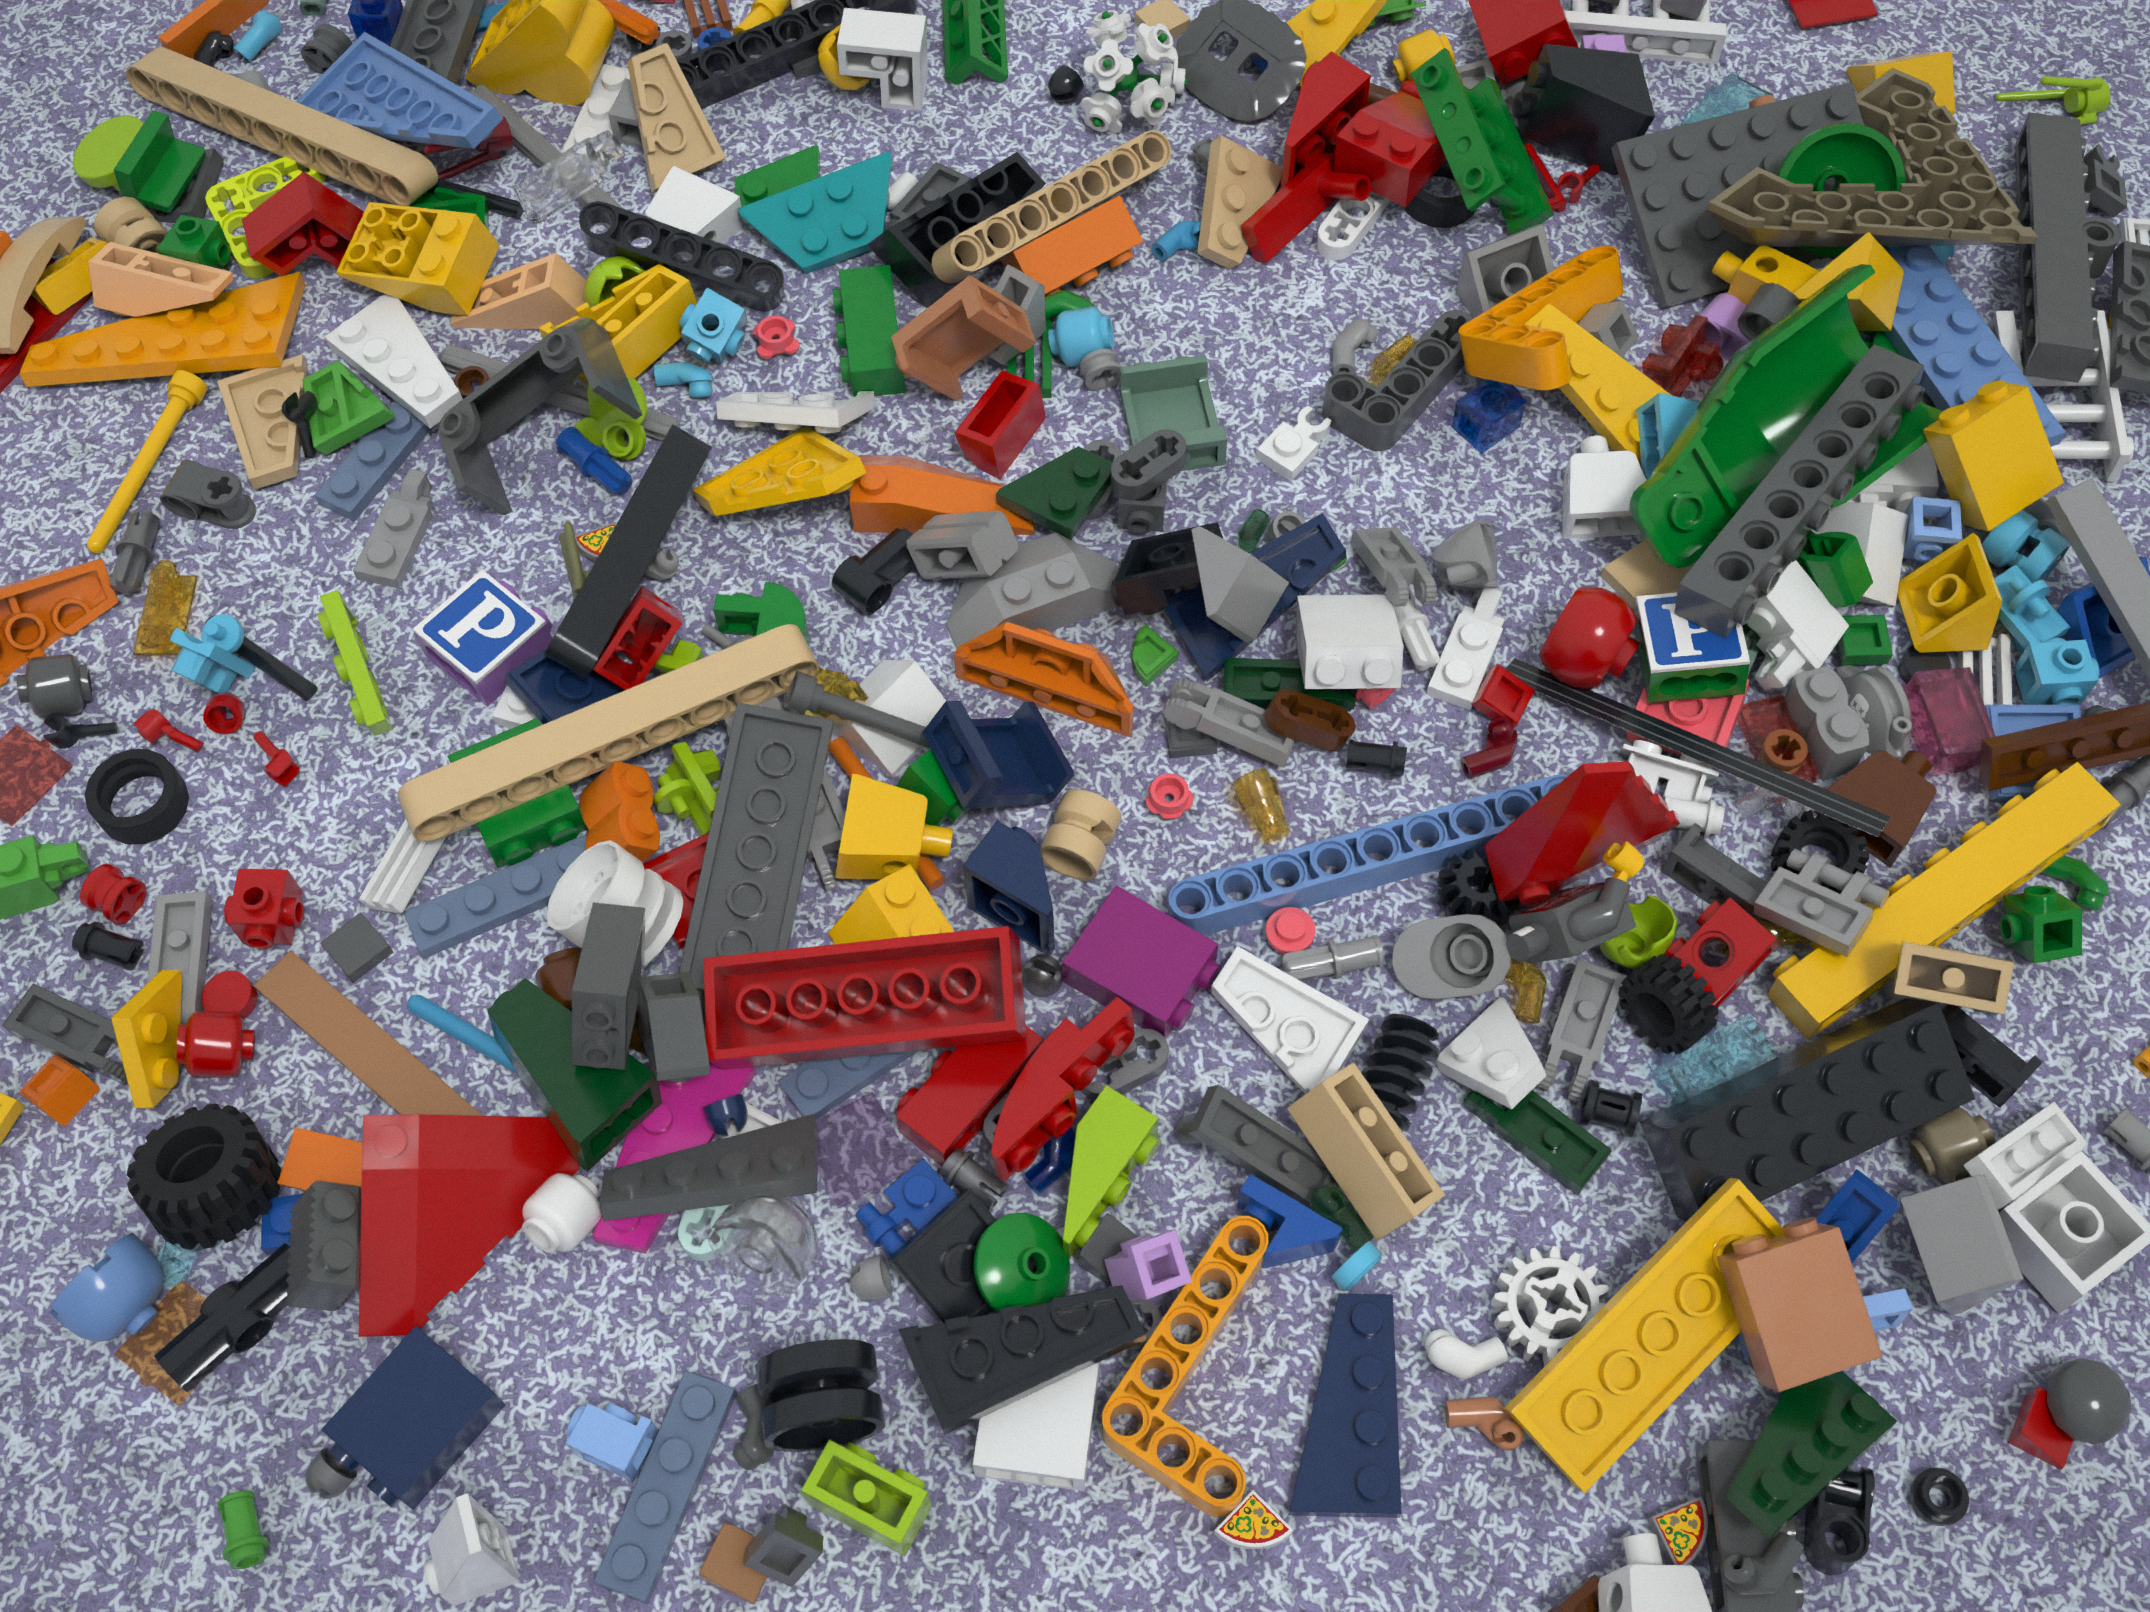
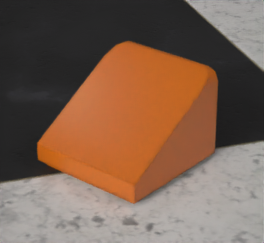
[19,1055,100,1126]

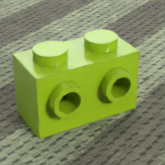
[801,1440,932,1556]

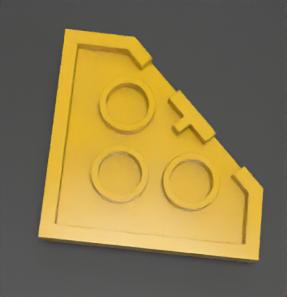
[692,426,866,516]

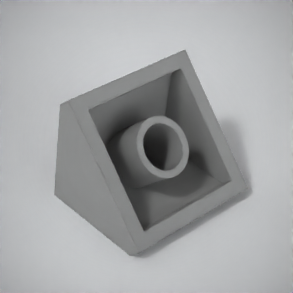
[1456,224,1554,318]
[1191,526,1289,643]
[1900,1174,2024,1315]

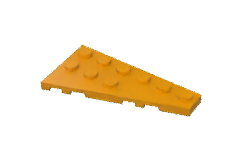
[19,271,305,387]

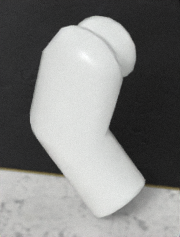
[1424,1329,1508,1379]

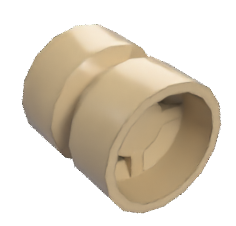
[94,196,168,254]
[1040,789,1121,881]

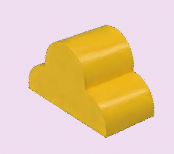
[465,0,615,106]

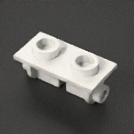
[1617,740,1719,804]

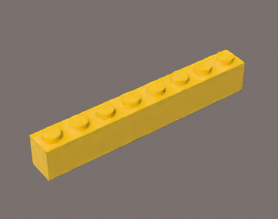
[1767,762,2121,1041]

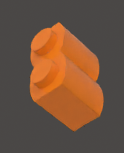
[580,760,660,863]

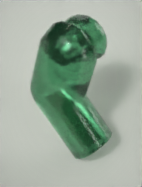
[1238,509,1270,553]
[1310,1184,1374,1252]

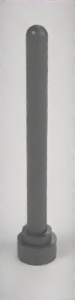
[785,671,931,749]

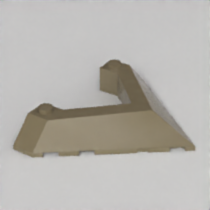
[1707,68,2038,247]

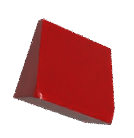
[2007,1386,2074,1470]

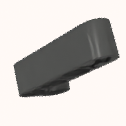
[1322,310,1473,452]

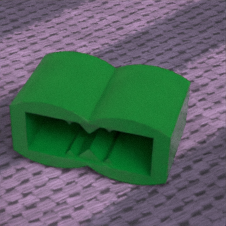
[1796,531,1873,607]

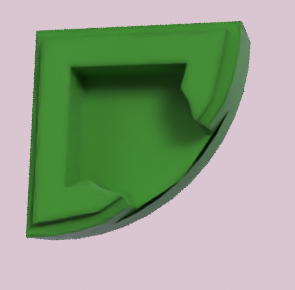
[1132,624,1179,687]

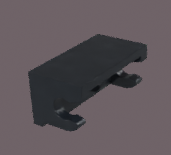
[1942,1004,2043,1108]

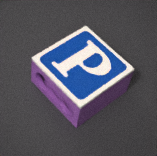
[413,569,553,707]

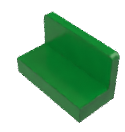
[114,110,206,213]

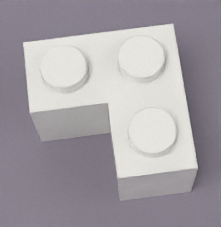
[837,8,928,111]

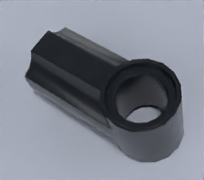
[831,528,916,615]

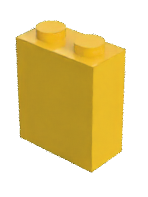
[1923,380,2064,532]

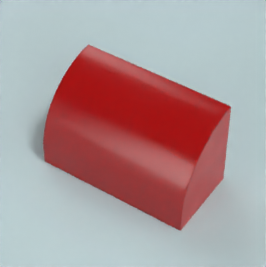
[955,370,1046,479]

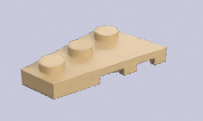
[1197,135,1283,269]

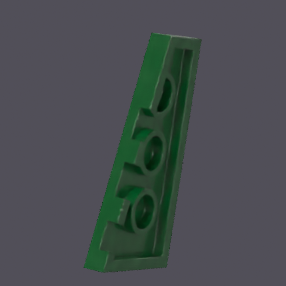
[1724,1371,1897,1539]

